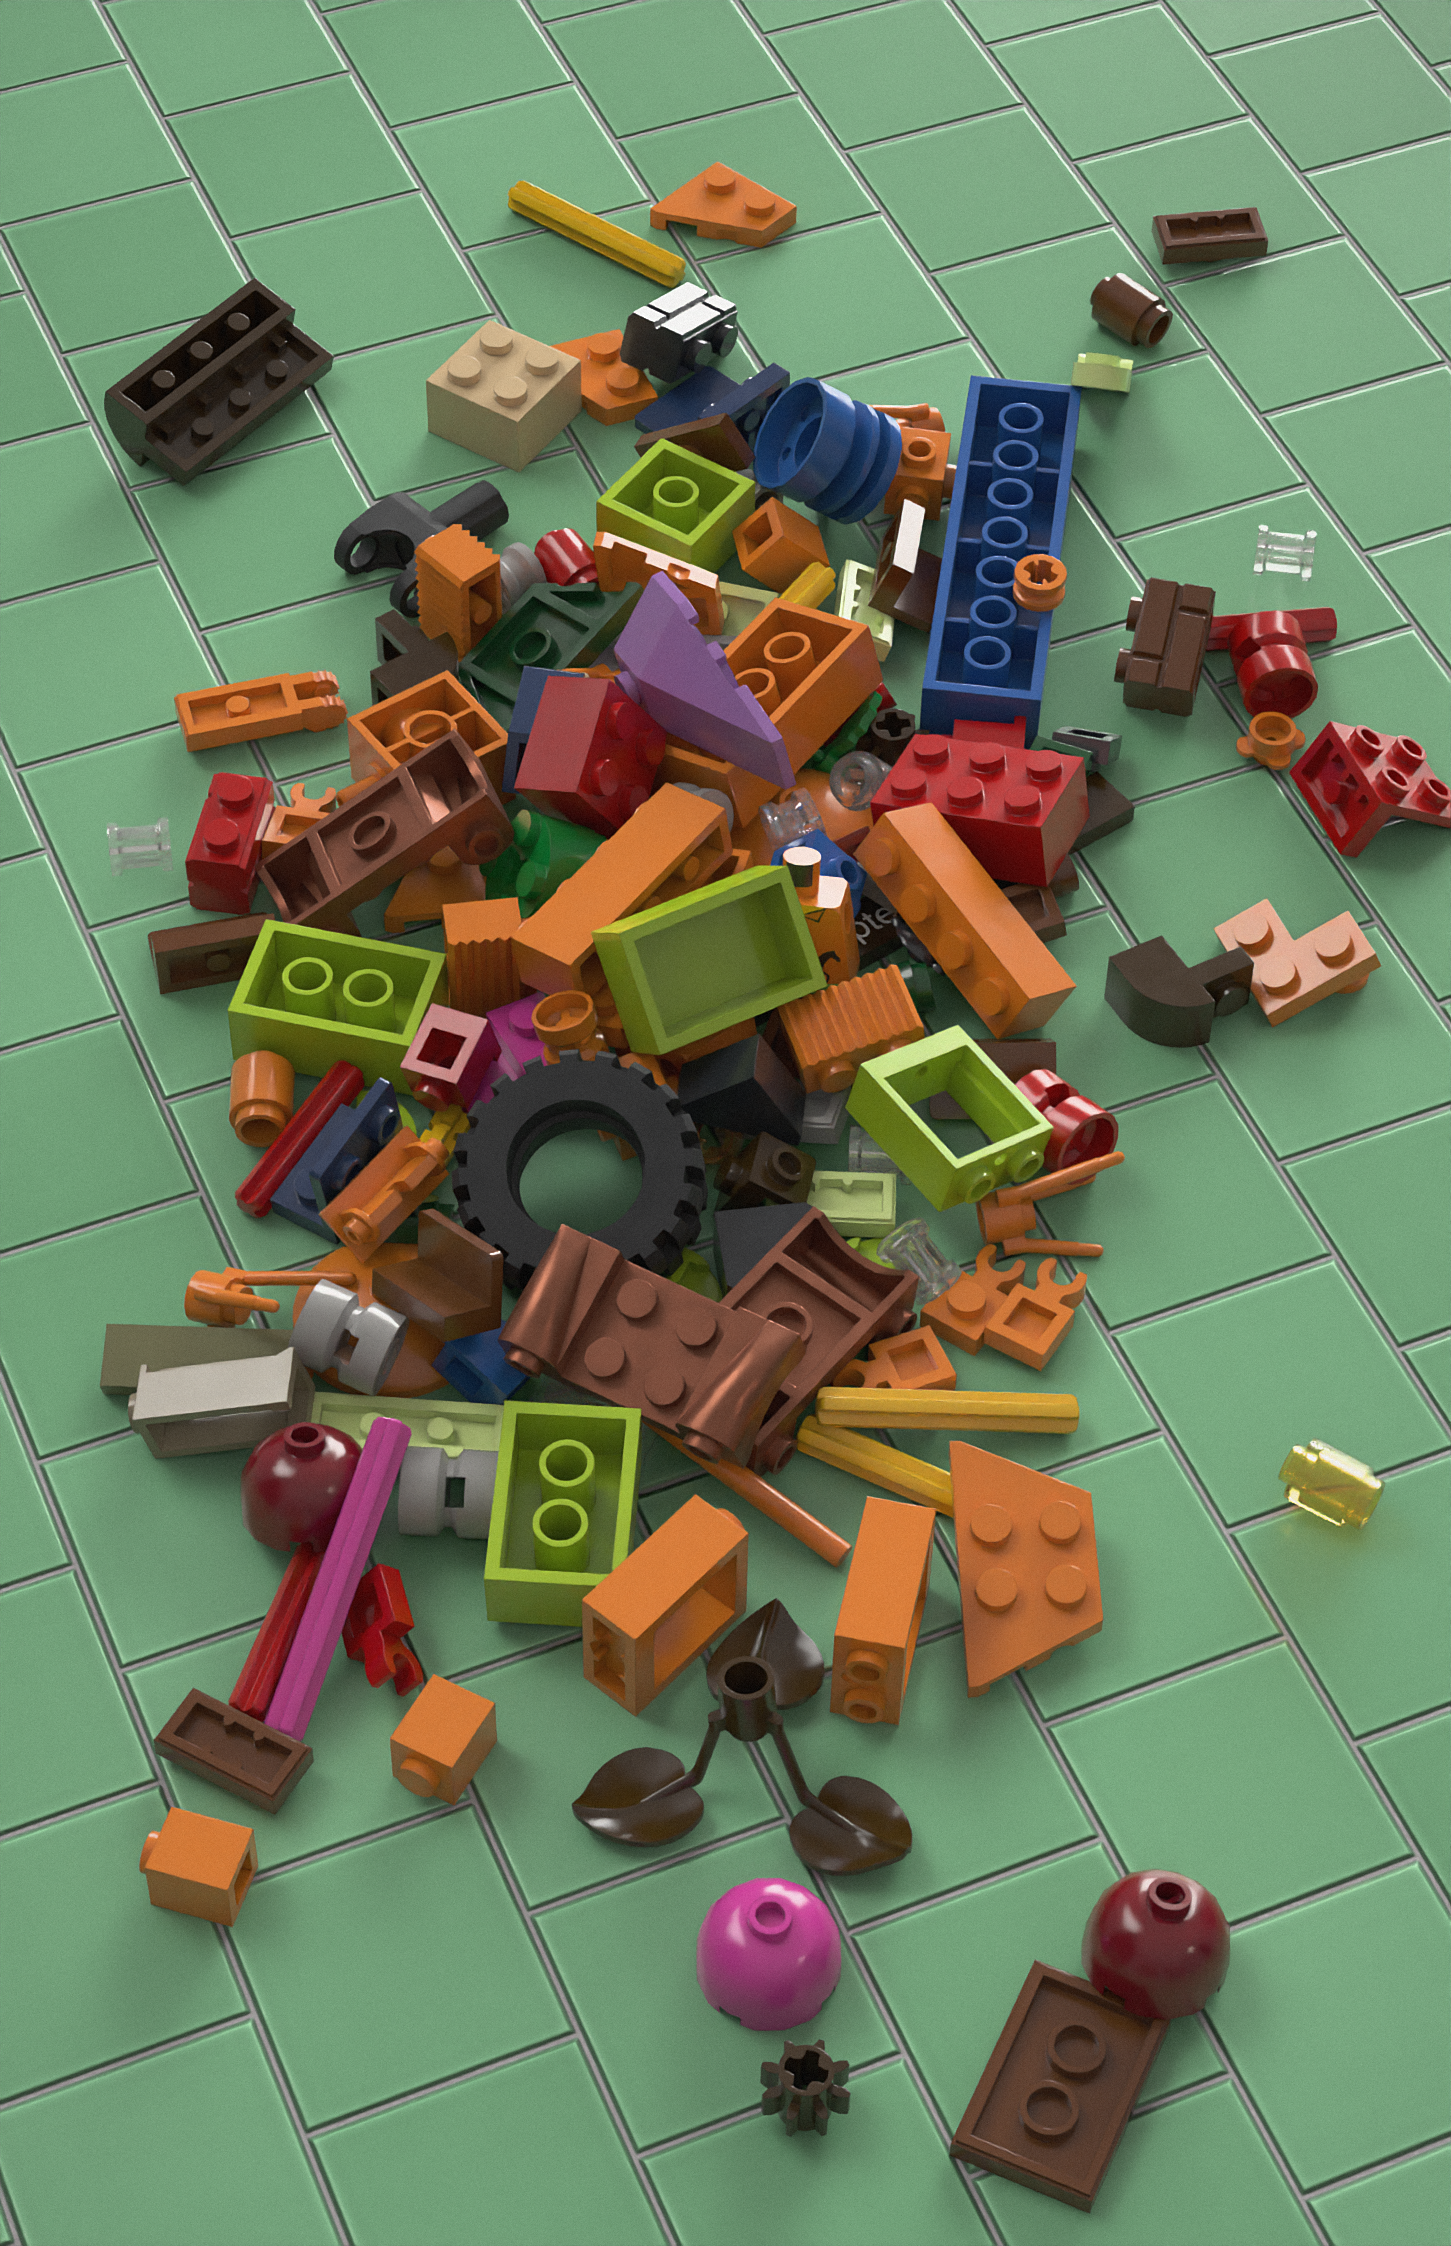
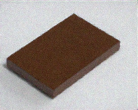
[949,1959,1172,2214]

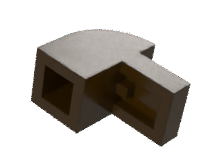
[370,609,459,706]
[1104,935,1254,1048]

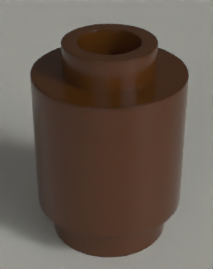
[1090,273,1173,348]

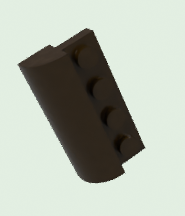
[104,278,334,486]

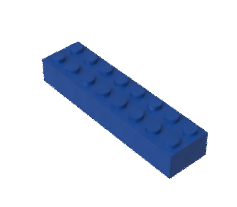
[920,375,1082,750]

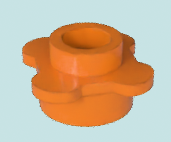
[1236,712,1306,770]

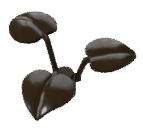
[571,1598,913,1876]

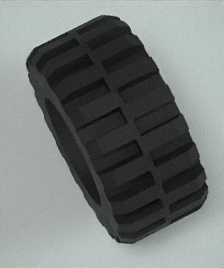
[451,1049,708,1291]

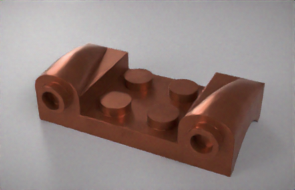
[254,728,514,937]
[719,1206,919,1477]
[497,1224,807,1469]

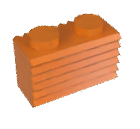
[414,524,502,662]
[442,897,537,1019]
[777,964,925,1094]

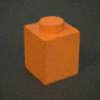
[732,497,830,594]
[390,1674,497,1805]
[139,1807,258,1927]

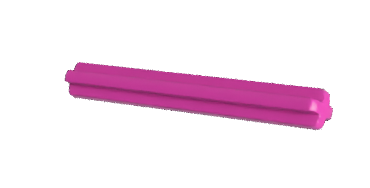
[264,1417,412,1742]

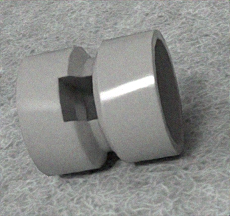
[287,1279,410,1396]
[398,1446,499,1540]

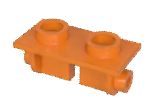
[318,1126,449,1263]

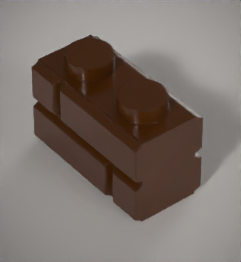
[1114,577,1216,717]

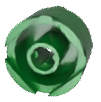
[479,810,608,918]

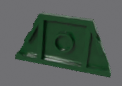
[458,582,644,733]

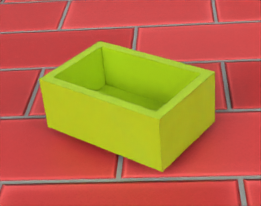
[591,865,828,1055]

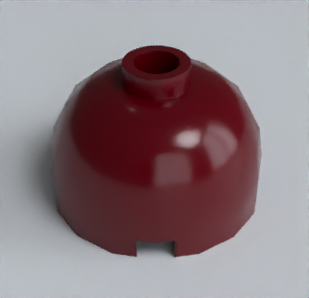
[240,1422,363,1553]
[1081,1869,1230,2020]

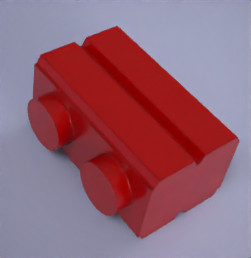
[185,772,275,915]

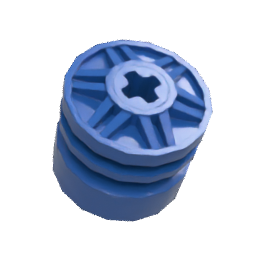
[753,377,902,525]

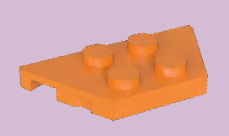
[948,1441,1103,1698]

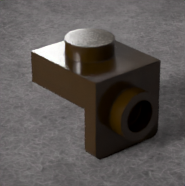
[713,1131,816,1218]

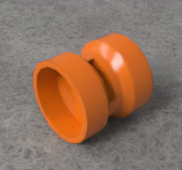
[531,990,609,1066]

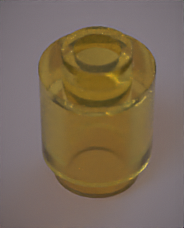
[1278,1438,1385,1530]

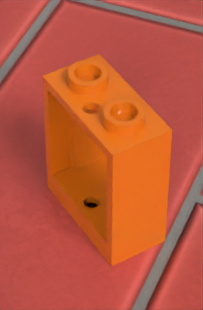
[582,1494,749,1717]
[830,1496,936,1725]

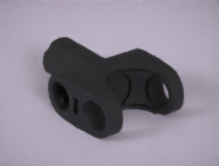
[334,480,509,618]

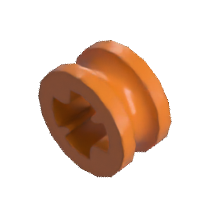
[1013,554,1067,612]

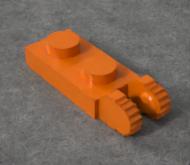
[174,670,348,752]

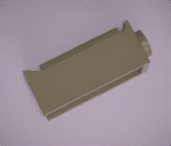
[128,1347,315,1459]

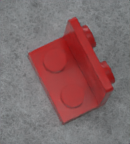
[1289,721,1451,858]

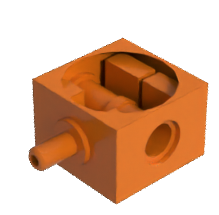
[336,670,516,807]

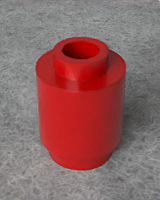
[534,528,600,588]

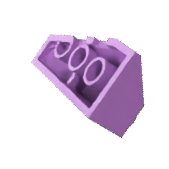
[614,571,796,790]

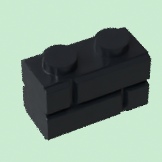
[619,282,738,384]

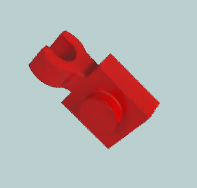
[341,1563,423,1697]

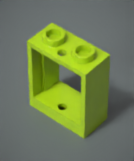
[845,1025,1054,1213]

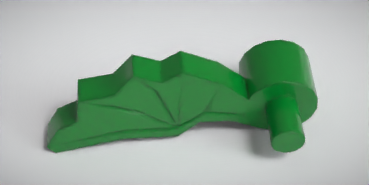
[811,691,882,776]

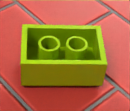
[227,919,449,1095]
[484,1400,642,1627]

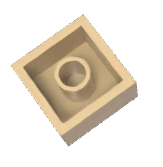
[426,320,582,472]

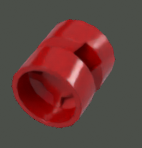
[1227,610,1318,718]
[1015,1069,1119,1185]

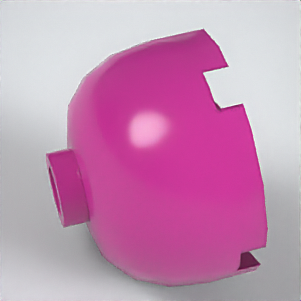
[696,1878,841,2031]

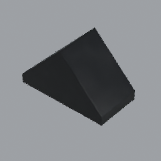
[676,1034,806,1146]
[713,1202,813,1299]

